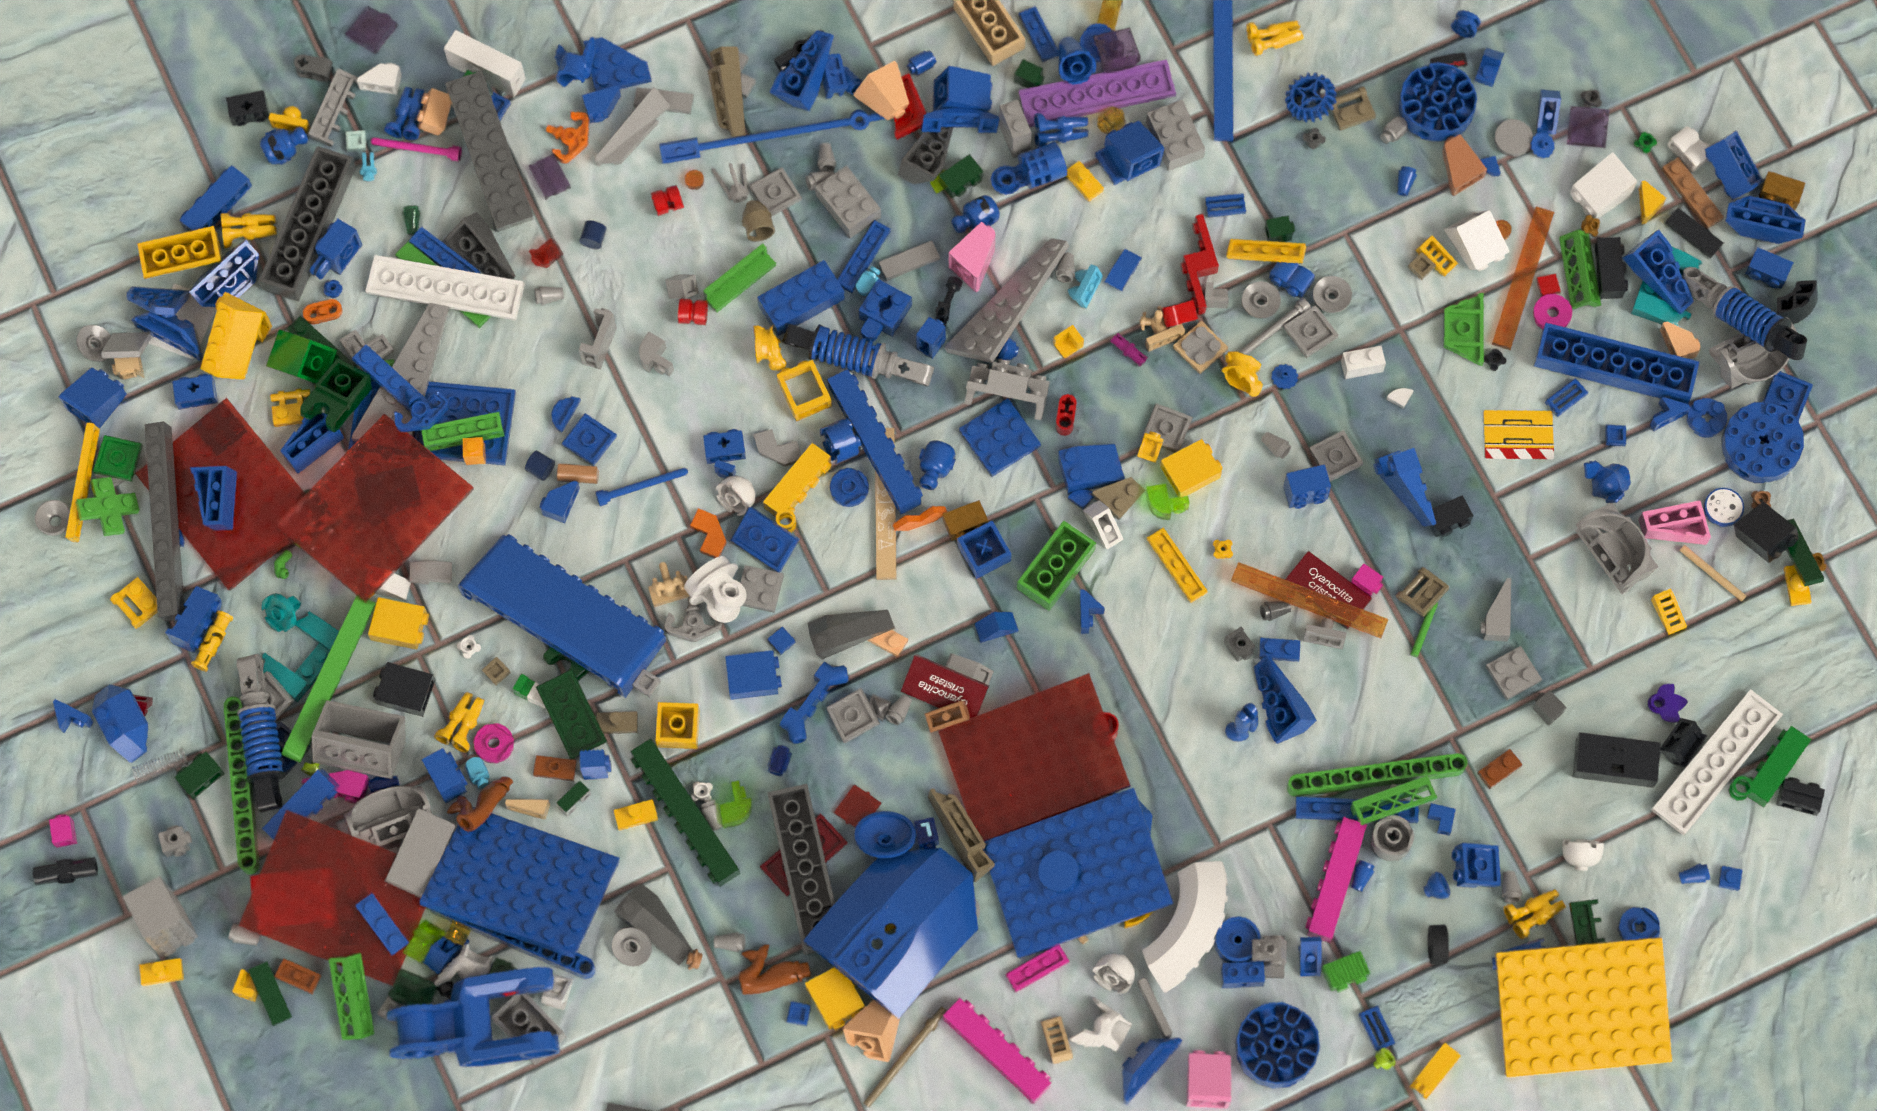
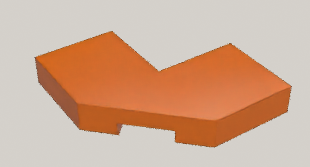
[893,506,947,531]
[690,508,727,558]

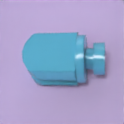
[360,152,377,181]
[856,266,881,296]
[466,757,489,789]

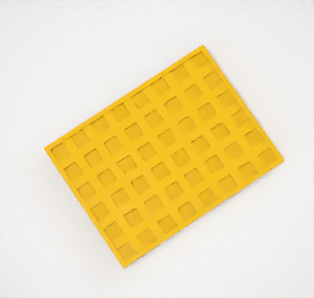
[1495,937,1672,1077]

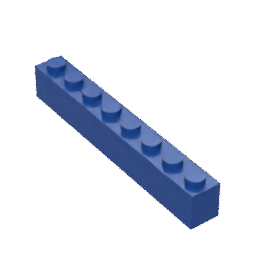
[827,369,923,515]

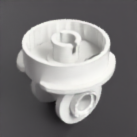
[684,556,747,623]

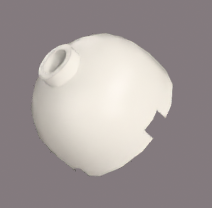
[716,475,755,516]
[1562,839,1604,871]
[1092,953,1135,994]

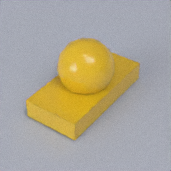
[269,106,310,134]
[1784,565,1812,606]

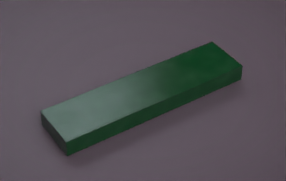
[1786,518,1824,587]

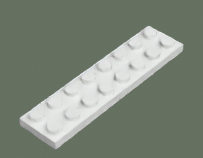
[365,255,525,321]
[1652,689,1783,836]

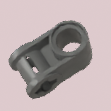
[294,54,333,82]

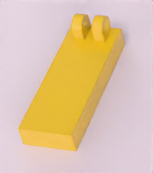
[1410,1043,1461,1099]

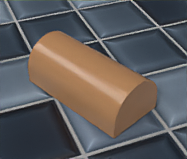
[557,464,599,484]
[924,701,970,733]

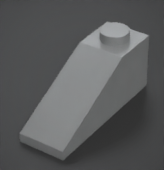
[1480,578,1511,642]

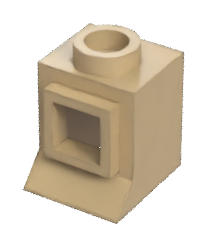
[112,357,145,380]

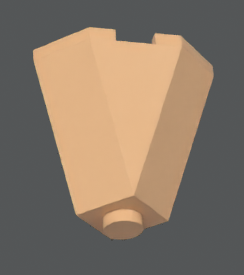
[853,61,909,120]
[843,1000,900,1062]

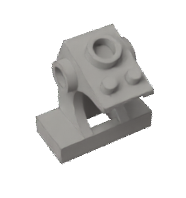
[1252,935,1287,979]

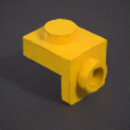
[1137,431,1163,463]

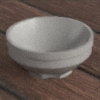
[35,500,70,536]

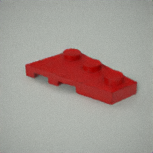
[894,73,927,140]

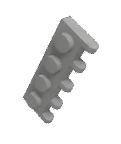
[307,68,358,147]

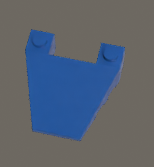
[1374,448,1436,526]

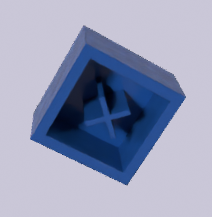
[1283,464,1331,509]
[957,521,1011,579]
[422,748,468,804]

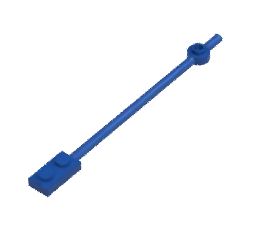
[659,110,885,164]

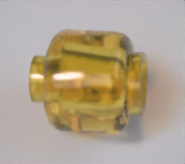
[1097,106,1125,134]

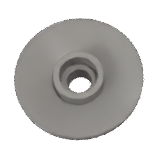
[1313,276,1352,313]
[1242,282,1281,318]
[76,325,111,362]
[612,927,652,966]

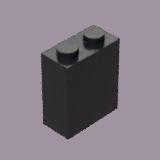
[1734,501,1799,563]
[373,662,435,717]

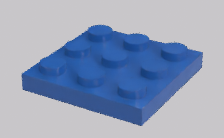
[959,398,1041,477]

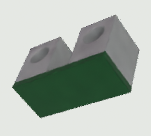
[556,781,591,817]

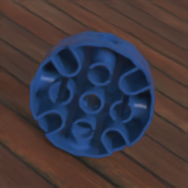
[1398,62,1477,142]
[1721,402,1804,483]
[1235,1002,1320,1089]

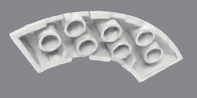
[1142,861,1228,993]

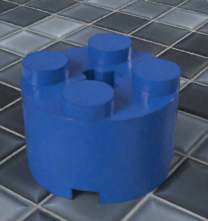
[820,418,861,464]

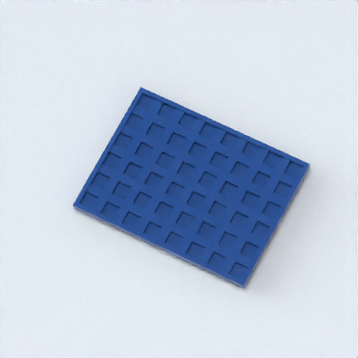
[983,788,1174,959]
[420,807,620,959]

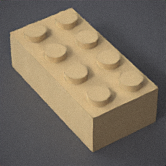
[953,0,1025,66]

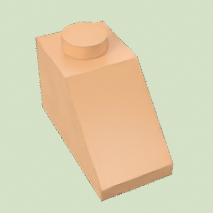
[1660,322,1700,359]

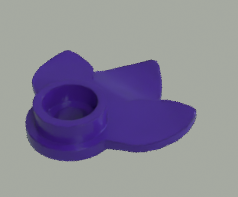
[1647,684,1688,723]

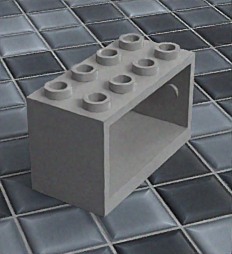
[312,700,406,779]
[122,876,198,957]

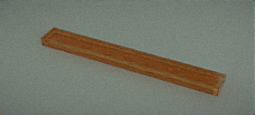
[1491,206,1554,350]
[1231,562,1389,638]

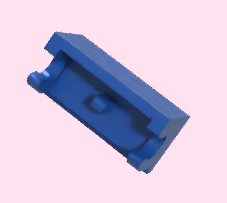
[822,53,848,99]

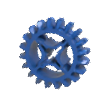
[1285,72,1337,123]

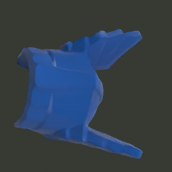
[555,37,596,87]
[1584,460,1631,503]

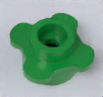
[1634,132,1657,154]

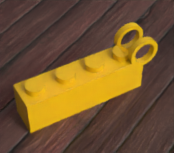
[763,443,832,533]

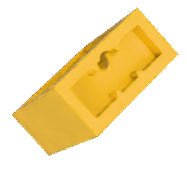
[777,360,832,421]

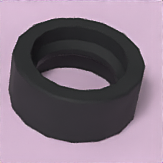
[1427,925,1449,964]

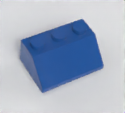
[1705,130,1764,200]

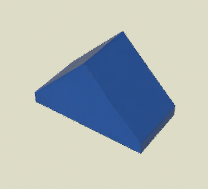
[974,612,1019,643]

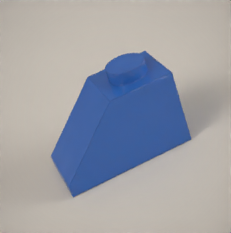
[582,84,621,123]
[1536,89,1561,135]
[540,481,580,523]
[423,929,470,975]

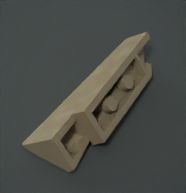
[707,46,745,137]
[928,788,995,882]

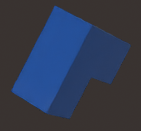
[1427,803,1456,836]

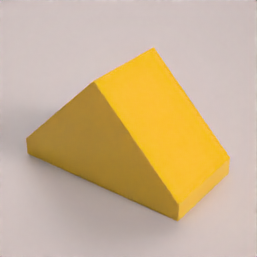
[1638,181,1666,224]

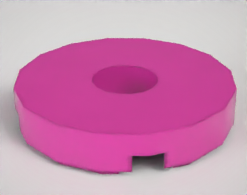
[1533,294,1572,329]
[474,723,514,764]

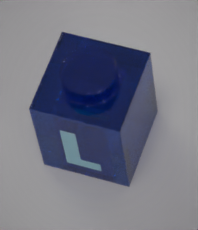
[914,817,939,849]

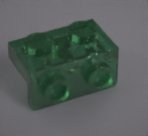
[388,969,439,1006]

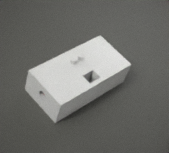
[444,30,526,97]

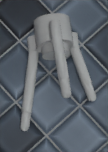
[711,163,749,203]

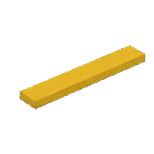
[65,423,100,543]

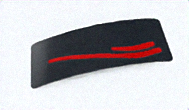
[1430,53,1468,67]

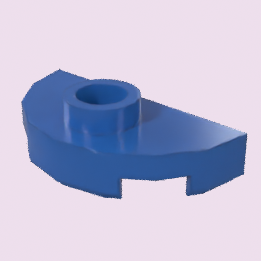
[551,396,581,433]

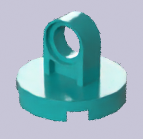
[261,593,302,632]

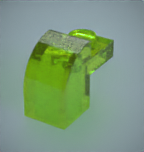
[1146,484,1190,520]
[719,780,752,829]
[403,920,446,965]

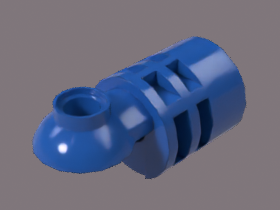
[991,142,1067,195]

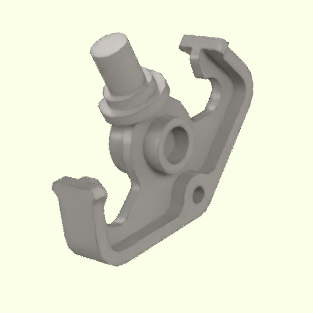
[664,596,723,642]

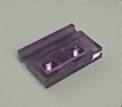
[528,154,571,200]

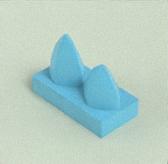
[1068,265,1103,308]

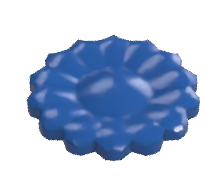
[1530,132,1555,159]
[1271,364,1298,390]

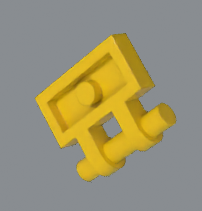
[270,388,311,427]

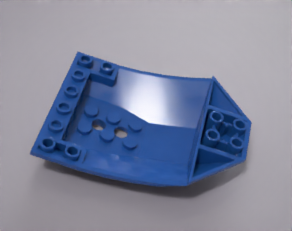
[803,848,978,1019]

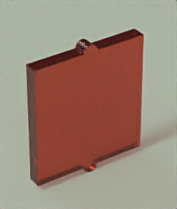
[834,784,882,828]

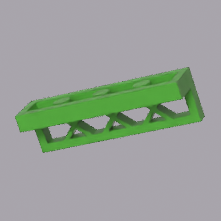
[1559,229,1601,310]
[703,243,776,313]
[421,412,505,452]
[1350,776,1437,825]
[329,953,375,1040]

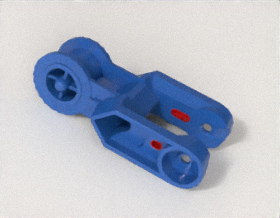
[386,967,560,1067]

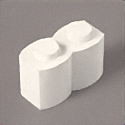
[1667,126,1710,172]

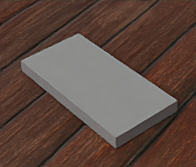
[385,808,456,898]

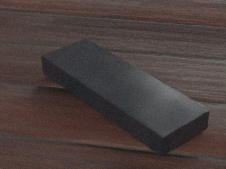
[1665,208,1724,259]

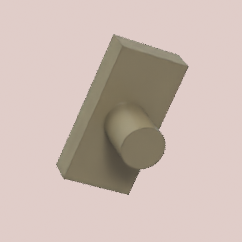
[597,711,638,734]

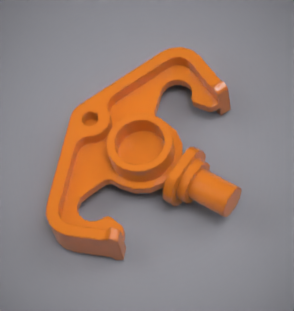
[546,112,589,164]

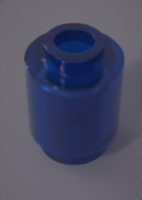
[767,745,792,777]
[369,775,400,793]

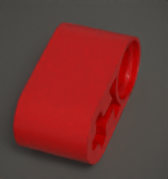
[1161,300,1198,327]
[1056,394,1077,436]

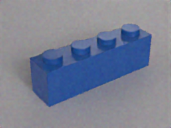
[179,165,252,232]
[262,769,340,846]

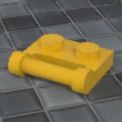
[110,577,158,629]

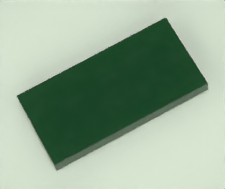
[536,669,608,759]

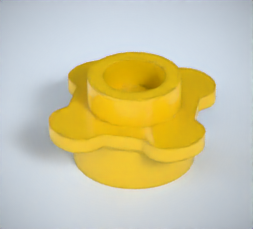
[1213,539,1233,559]

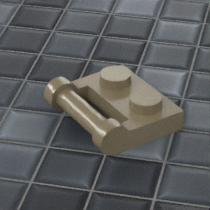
[1331,86,1376,131]
[1396,567,1449,617]

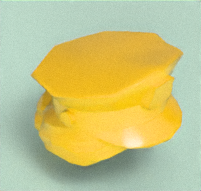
[753,325,787,371]
[1221,351,1263,397]

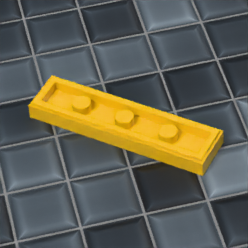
[1226,239,1306,264]
[1147,527,1208,603]

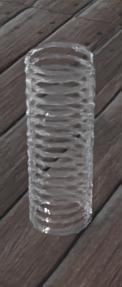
[132,748,188,784]

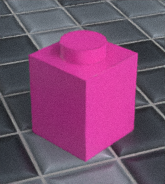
[1351,563,1383,597]
[49,814,77,848]

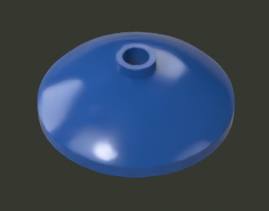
[855,811,916,858]

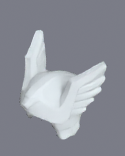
[434,944,493,986]
[1070,997,1132,1052]

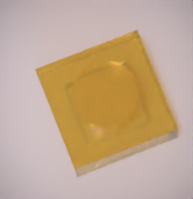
[444,920,471,946]

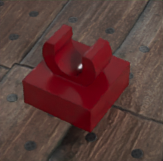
[133,694,153,716]

